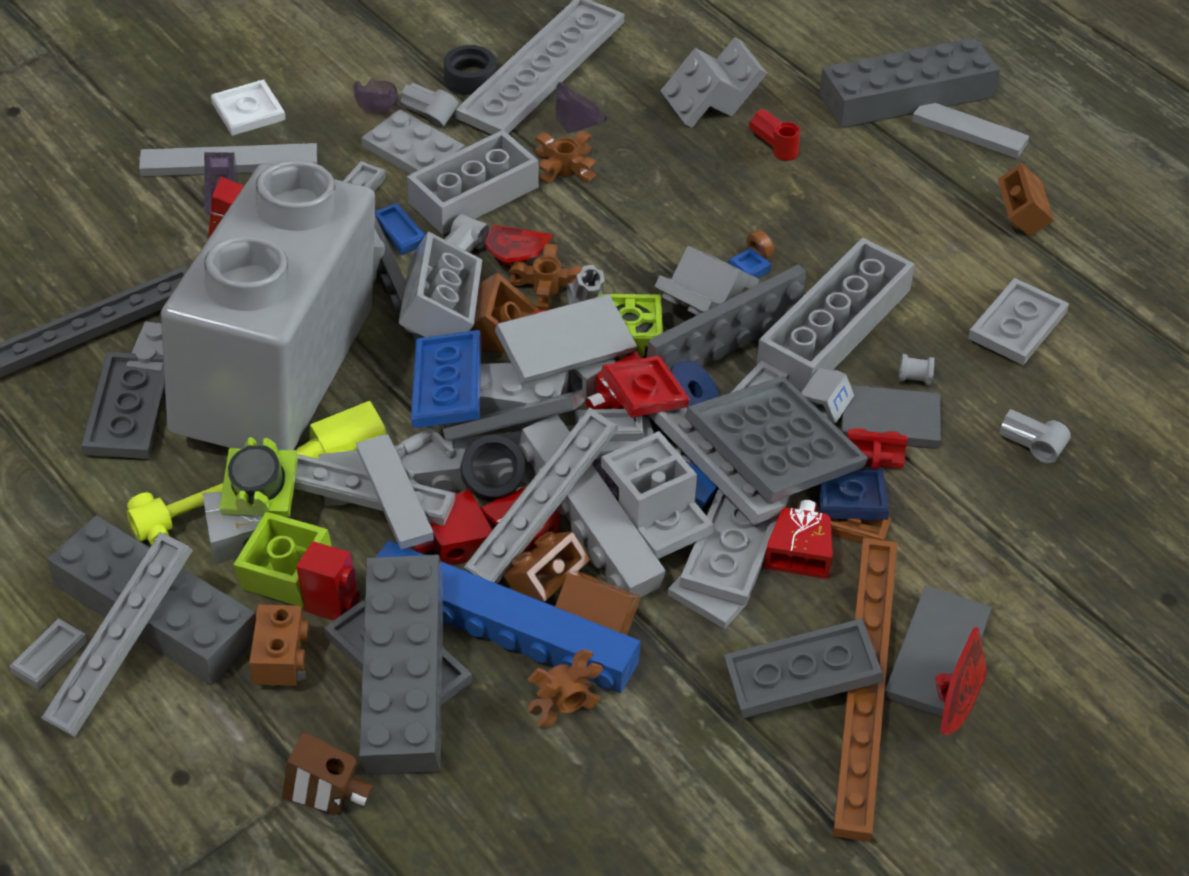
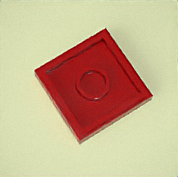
[600,356,690,418]

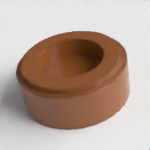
[747,230,774,260]

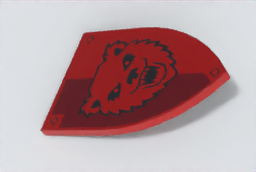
[486,225,553,266]
[935,627,987,735]

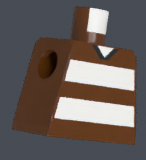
[282,731,374,815]

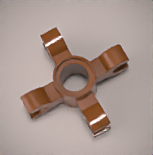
[534,130,596,184]
[510,244,582,309]
[527,649,603,728]

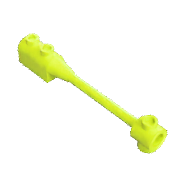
[126,401,386,545]

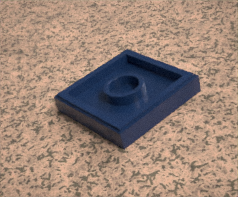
[817,468,889,520]

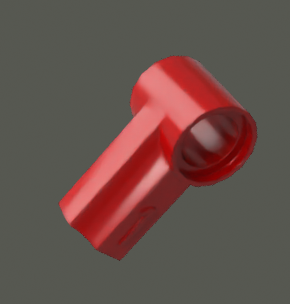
[749,109,800,161]

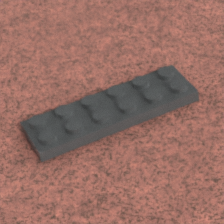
[647,264,806,369]

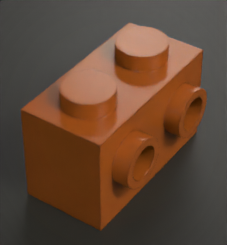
[998,163,1054,237]
[504,531,590,601]
[555,571,641,635]
[249,604,310,686]

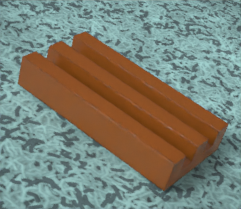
[830,517,891,544]

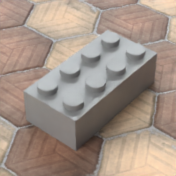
[407,130,539,235]
[398,231,482,337]

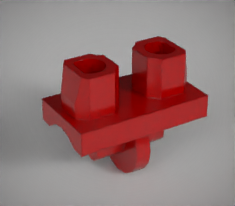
[847,427,908,470]

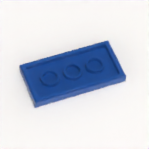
[411,330,482,428]

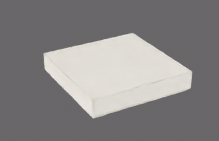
[211,80,286,136]

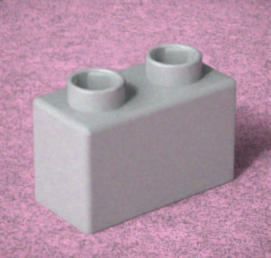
[161,160,375,450]

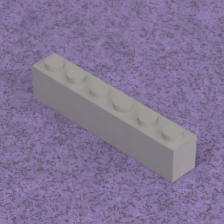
[518,414,666,597]

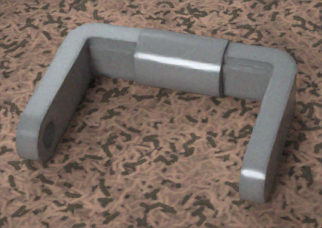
[394,428,454,480]

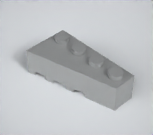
[480,363,569,429]

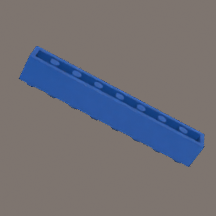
[376,541,640,693]

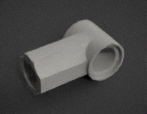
[400,83,459,128]
[444,214,490,253]
[567,265,605,305]
[999,409,1071,463]

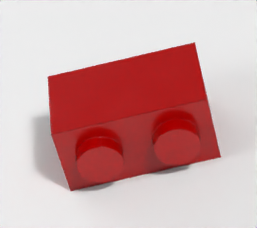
[296,541,360,621]

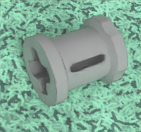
[898,353,935,386]

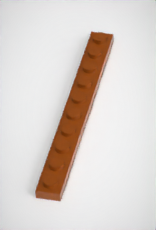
[833,538,897,842]

